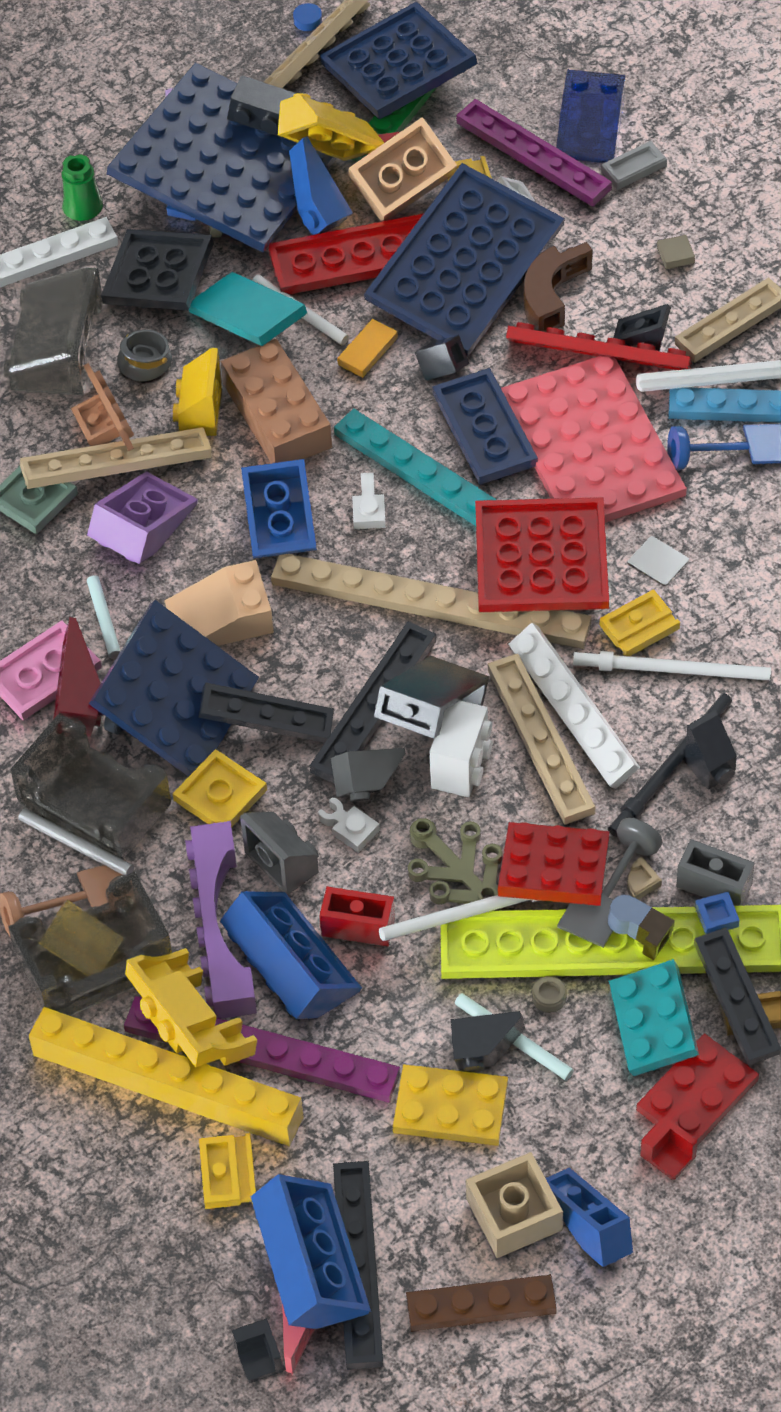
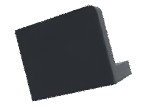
[415,335,470,380]
[232,1318,283,1383]

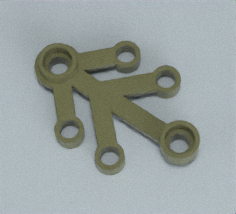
[408,818,502,911]

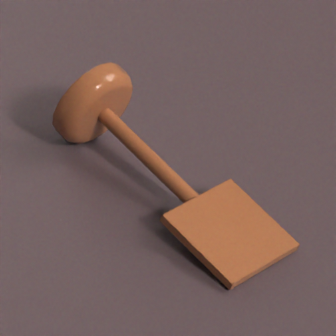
[0,859,143,939]

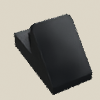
[613,304,671,351]

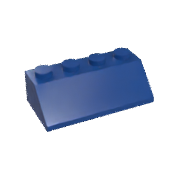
[220,891,362,1019]
[250,1174,371,1329]

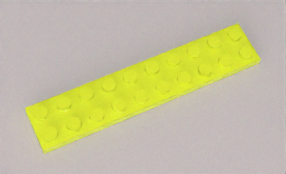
[440,905,781,979]

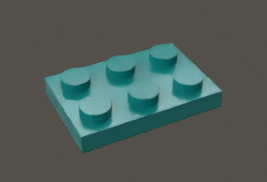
[609,959,699,1077]

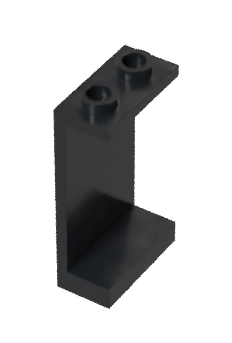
[374,655,489,738]

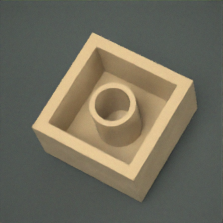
[466,1152,563,1258]

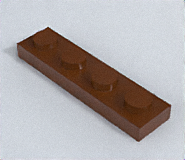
[406,1274,557,1332]

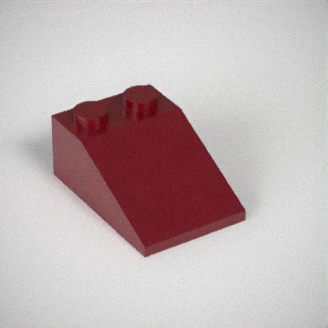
[52,617,103,737]

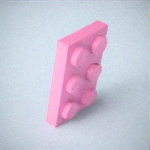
[0,620,102,721]

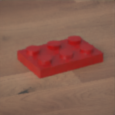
[636,1033,759,1146]

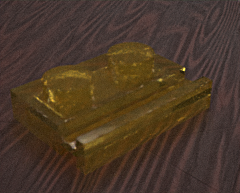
[38,900,124,981]

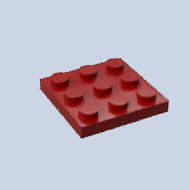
[498,822,610,906]

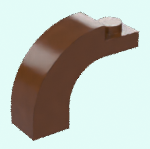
[524,242,593,332]

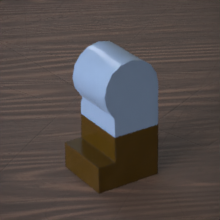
[608,895,675,961]

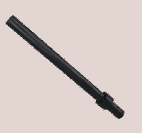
[608,693,732,837]

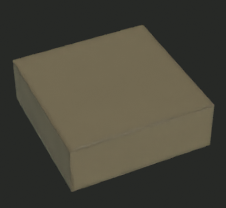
[657,235,695,270]

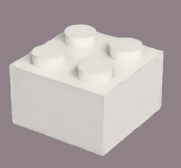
[430,701,493,798]

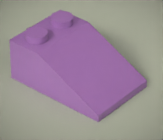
[87,471,198,564]

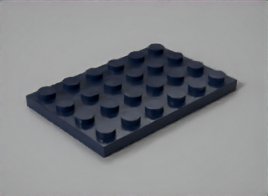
[364,163,565,357]

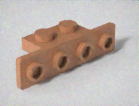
[71,363,134,451]

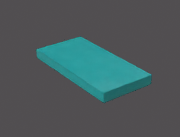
[189,272,308,346]

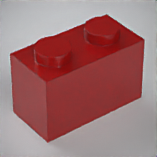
[319,886,395,947]

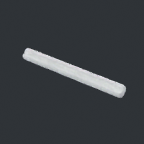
[636,360,781,392]

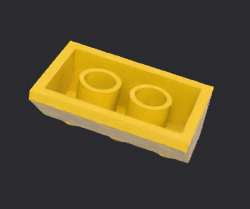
[278,93,384,161]

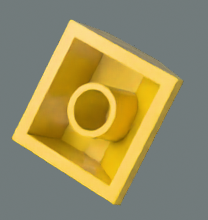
[173,348,222,436]

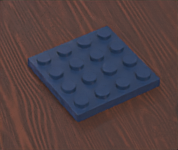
[319,1,478,120]
[89,600,259,777]

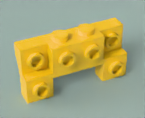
[125,948,257,1067]

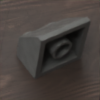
[240,812,319,895]

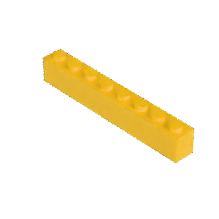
[29,1007,304,1147]

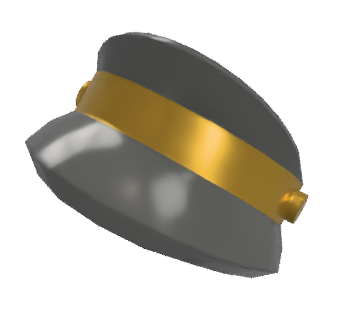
[117,329,172,381]

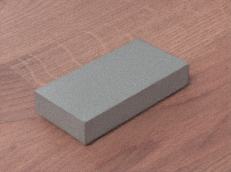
[601,141,667,190]

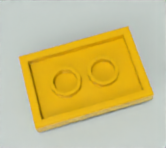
[393,1064,508,1146]

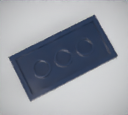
[432,368,538,485]

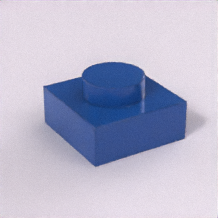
[695,892,740,935]

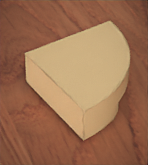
[627,856,662,900]

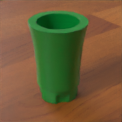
[61,154,103,221]

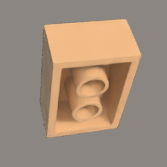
[348,117,457,222]

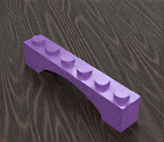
[185,821,257,1019]

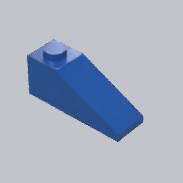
[289,136,353,235]
[546,1168,633,1267]

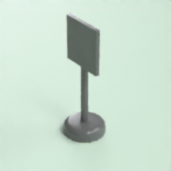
[557,818,663,948]

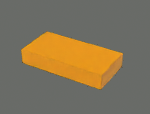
[337,319,398,378]

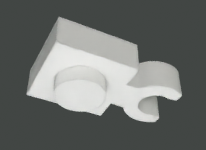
[318,798,380,853]

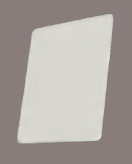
[627,536,689,585]

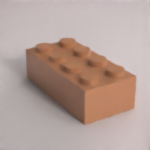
[221,338,332,463]

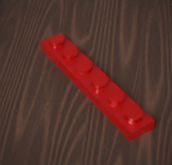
[506,322,692,370]

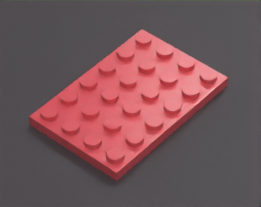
[501,355,687,523]

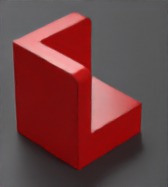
[640,1116,698,1180]

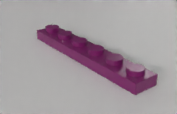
[456,99,612,207]

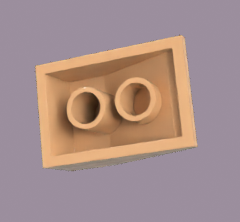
[164,560,274,646]

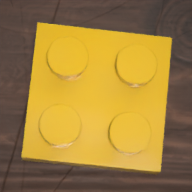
[172,749,267,828]

